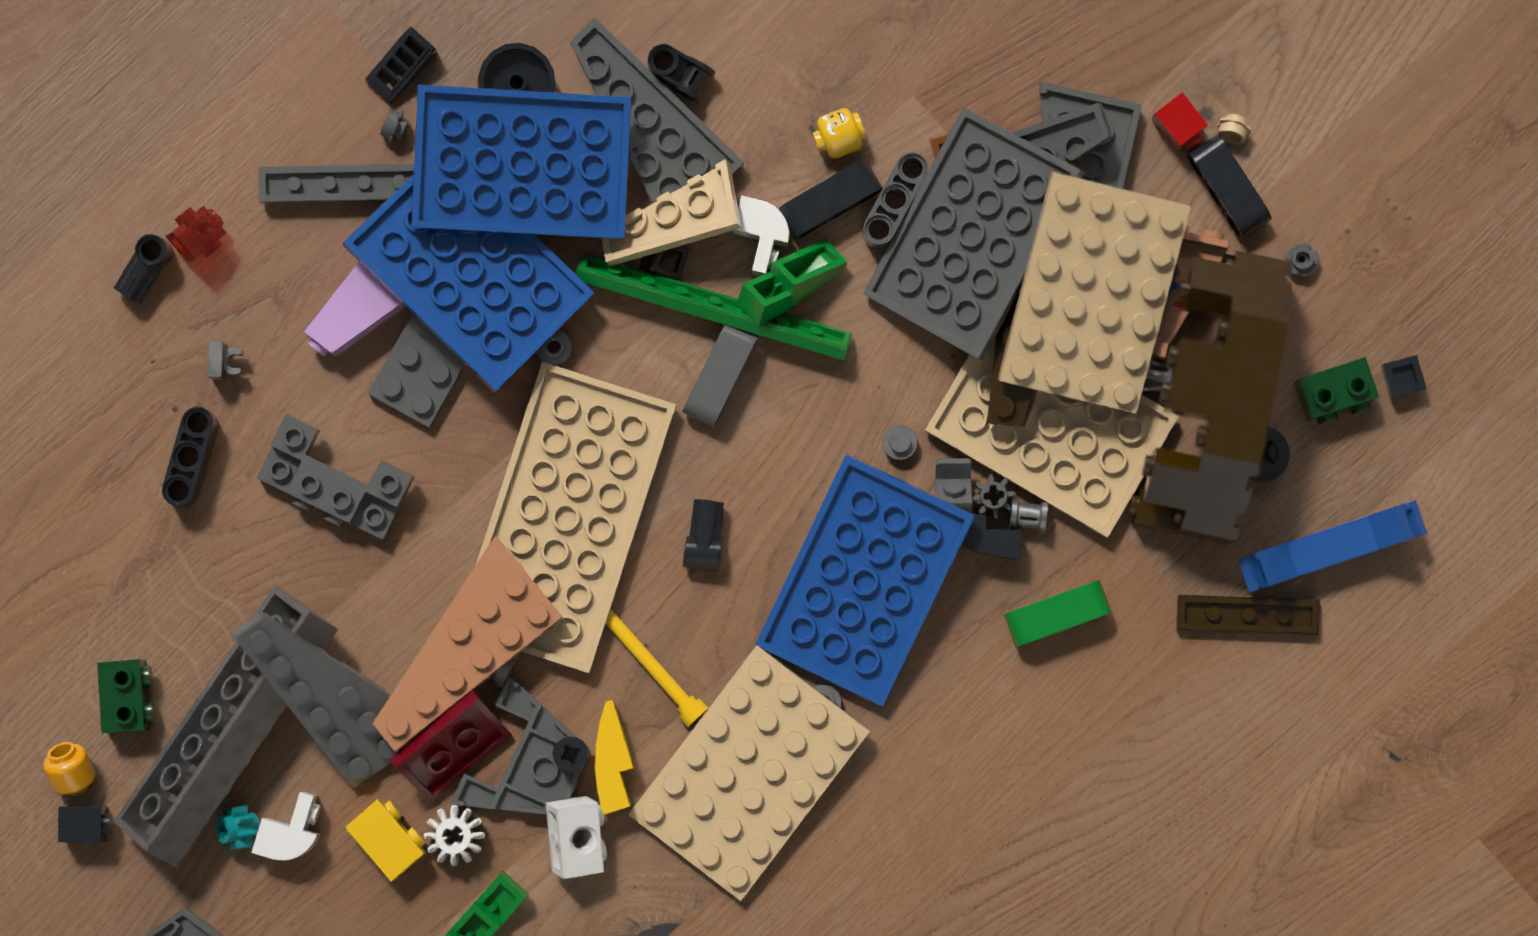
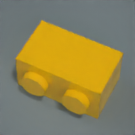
[345,799,427,881]

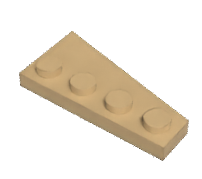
[602,159,742,266]

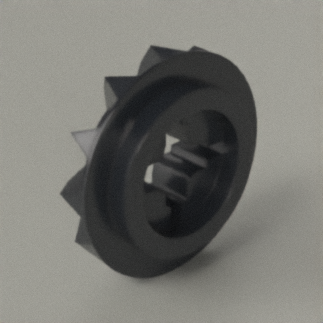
[1249,427,1290,482]

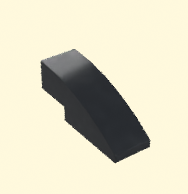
[960,515,1021,560]

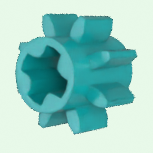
[215,805,260,850]

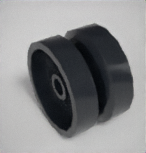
[477,43,555,93]

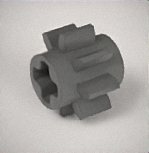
[972,474,1015,519]

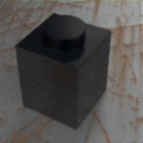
[58,806,113,843]

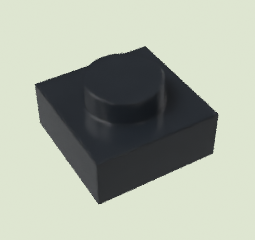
[1381,355,1427,399]

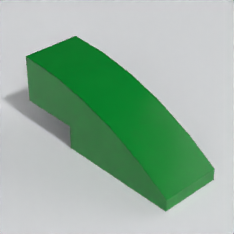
[737,239,847,326]

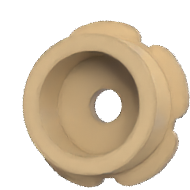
[1217,114,1251,144]

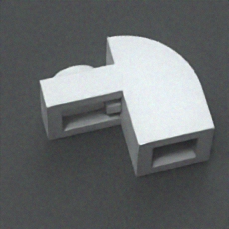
[733,195,789,276]
[251,792,321,860]

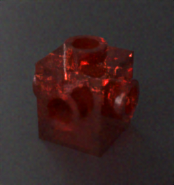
[165,206,227,263]

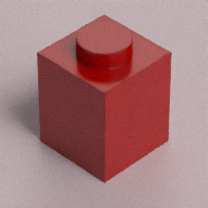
[1151,92,1208,152]

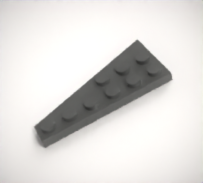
[570,17,744,204]
[232,611,434,789]

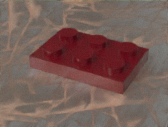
[390,691,512,802]

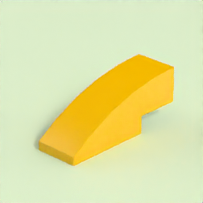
[595,700,635,815]

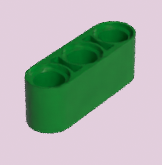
[1004,579,1112,647]

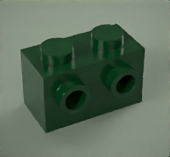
[1294,357,1379,425]
[97,659,155,734]

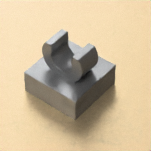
[207,342,244,381]

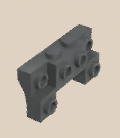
[257,414,415,541]

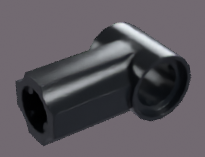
[114,234,173,304]
[683,499,724,571]

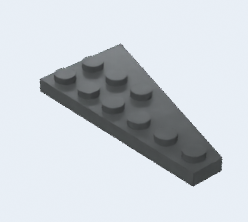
[1039,81,1142,189]

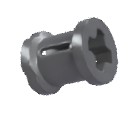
[1009,498,1048,533]

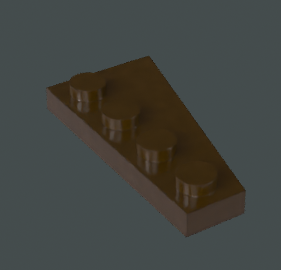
[987,293,1038,427]

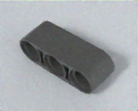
[863,152,928,249]
[682,325,759,428]

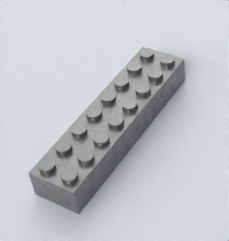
[113,585,338,867]

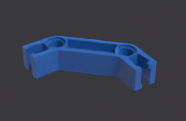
[1238,500,1428,592]

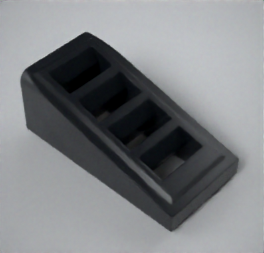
[365,26,438,104]

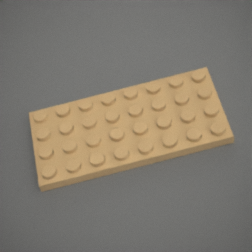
[475,362,676,673]

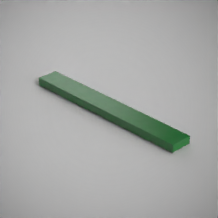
[576,253,852,360]

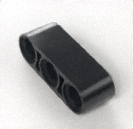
[1187,135,1272,238]
[778,159,883,240]
[162,406,218,508]

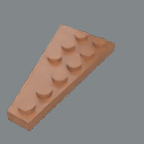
[372,535,563,753]

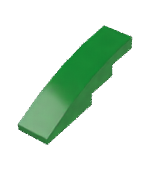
[444,871,529,936]

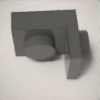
[935,458,972,513]

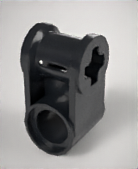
[648,44,716,103]

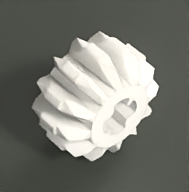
[424,805,485,866]

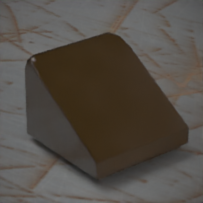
[639,245,690,281]

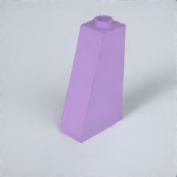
[304,262,405,357]

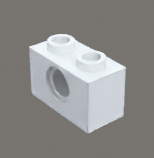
[546,796,607,879]

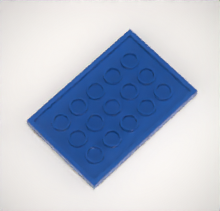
[411,85,631,239]
[343,174,594,393]
[755,453,975,707]

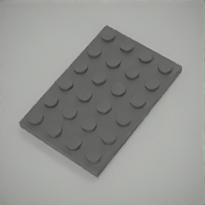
[863,107,1085,361]

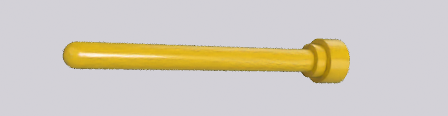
[606,609,709,728]

